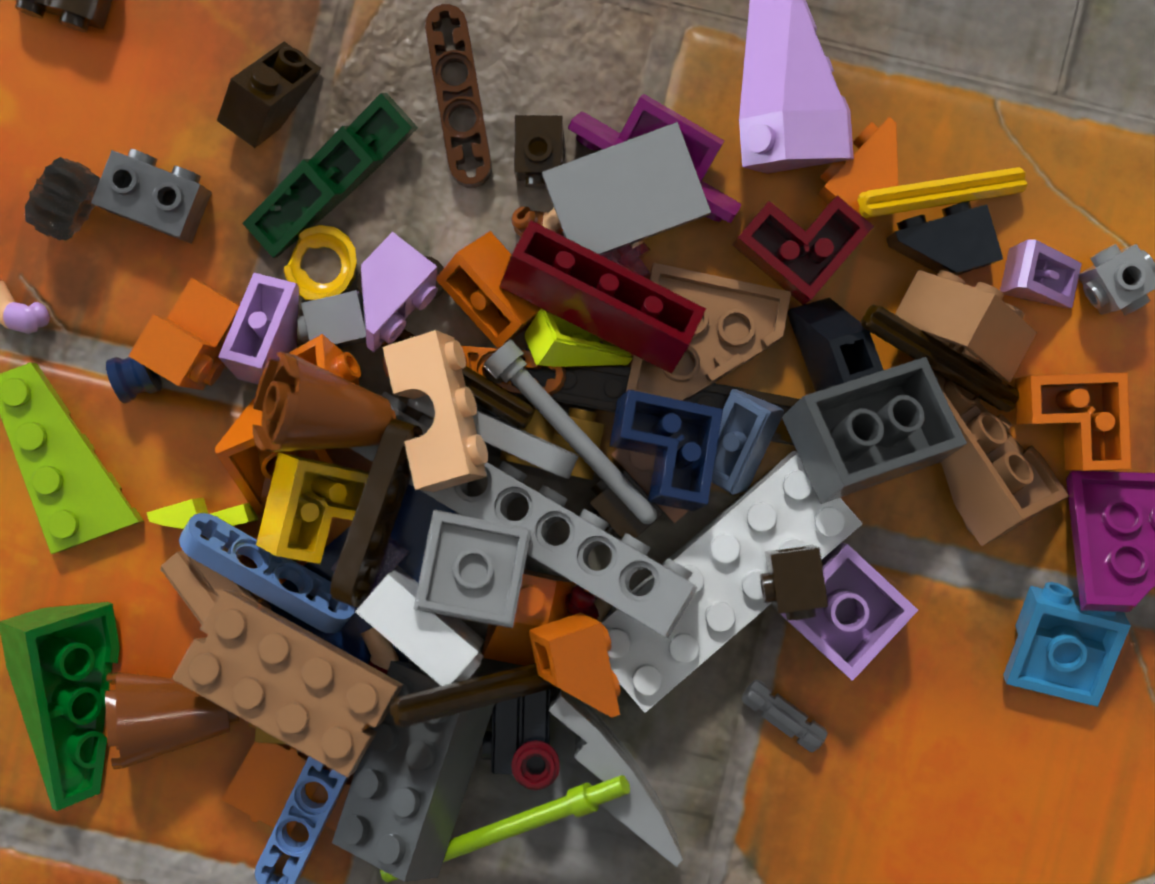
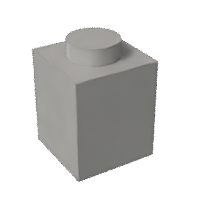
[297,290,366,348]

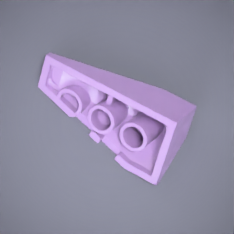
[739,0,854,174]

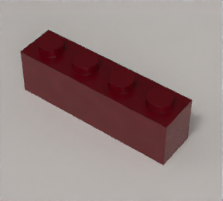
[499,220,706,374]

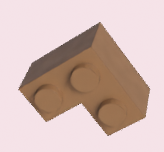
[895,270,1037,382]

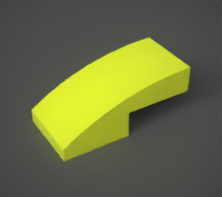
[146,498,259,529]

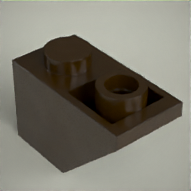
[217,41,321,148]

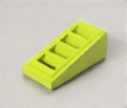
[525,309,633,367]

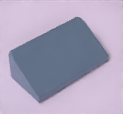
[711,389,784,495]

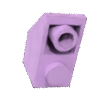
[361,232,438,352]

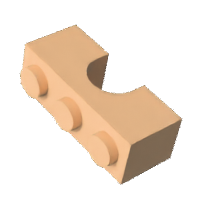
[383,330,488,492]

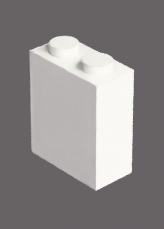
[356,567,485,686]

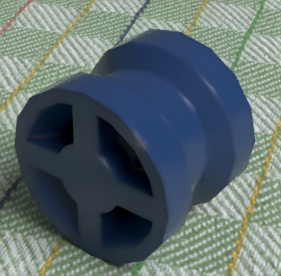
[106,357,162,403]

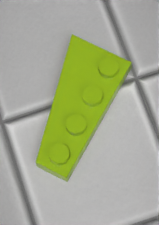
[0,362,144,554]

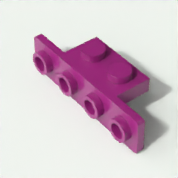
[568,94,741,223]

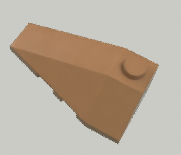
[913,359,1069,546]

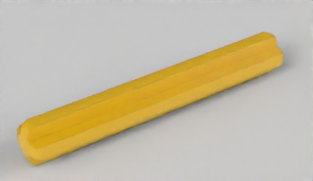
[857,167,1027,218]

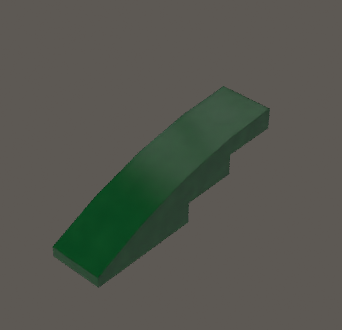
[242,93,418,258]

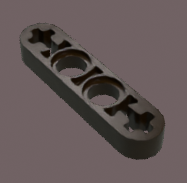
[330,419,423,608]

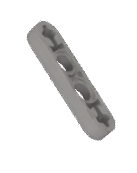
[407,395,579,479]

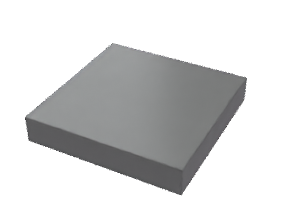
[414,510,531,628]

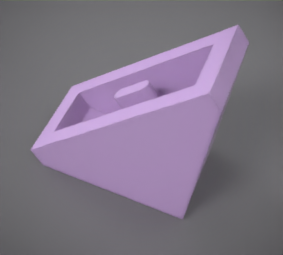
[1000,240,1082,308]

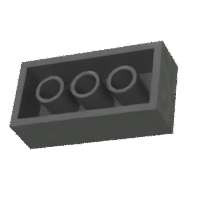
[332,661,494,882]

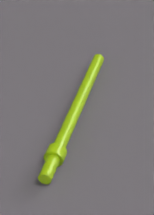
[380,775,630,883]

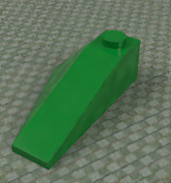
[0,602,120,811]

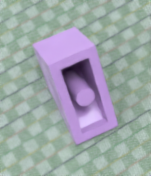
[218,273,299,384]

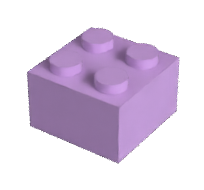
[780,542,918,681]

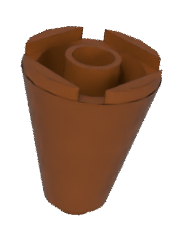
[253,351,396,452]
[105,672,239,769]

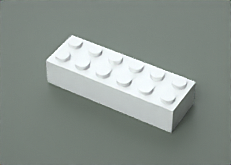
[602,451,863,713]

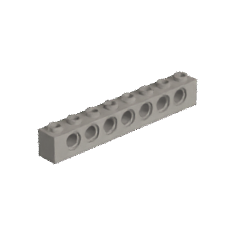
[350,391,698,638]

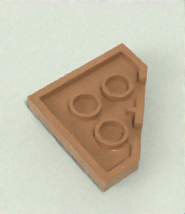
[626,263,791,401]

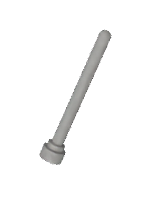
[483,340,657,524]

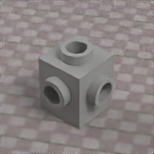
[1079,244,1155,315]

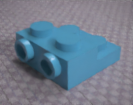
[1003,582,1131,707]

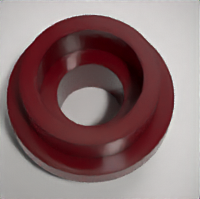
[512,741,560,790]

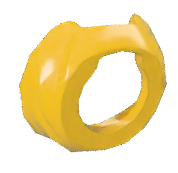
[284,225,357,301]

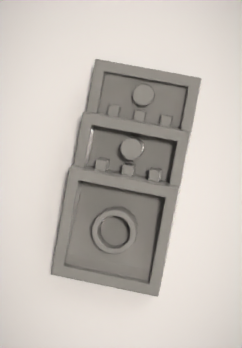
[549,688,683,867]

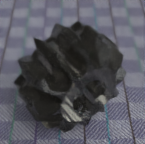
[25,157,100,241]

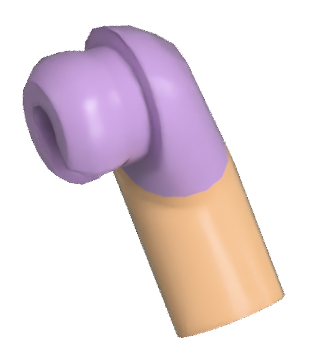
[0,281,50,334]

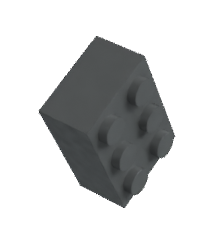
[782,357,967,504]

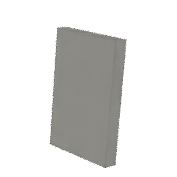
[542,122,711,255]

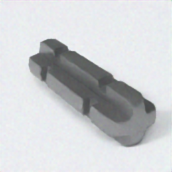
[742,680,828,752]

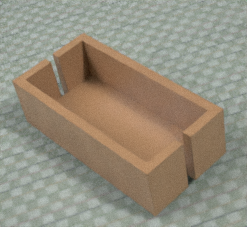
[172,590,404,777]

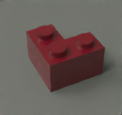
[733,195,874,305]

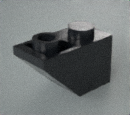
[886,201,1003,275]
[787,297,884,392]

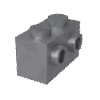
[91,148,212,244]

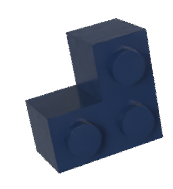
[609,389,723,512]

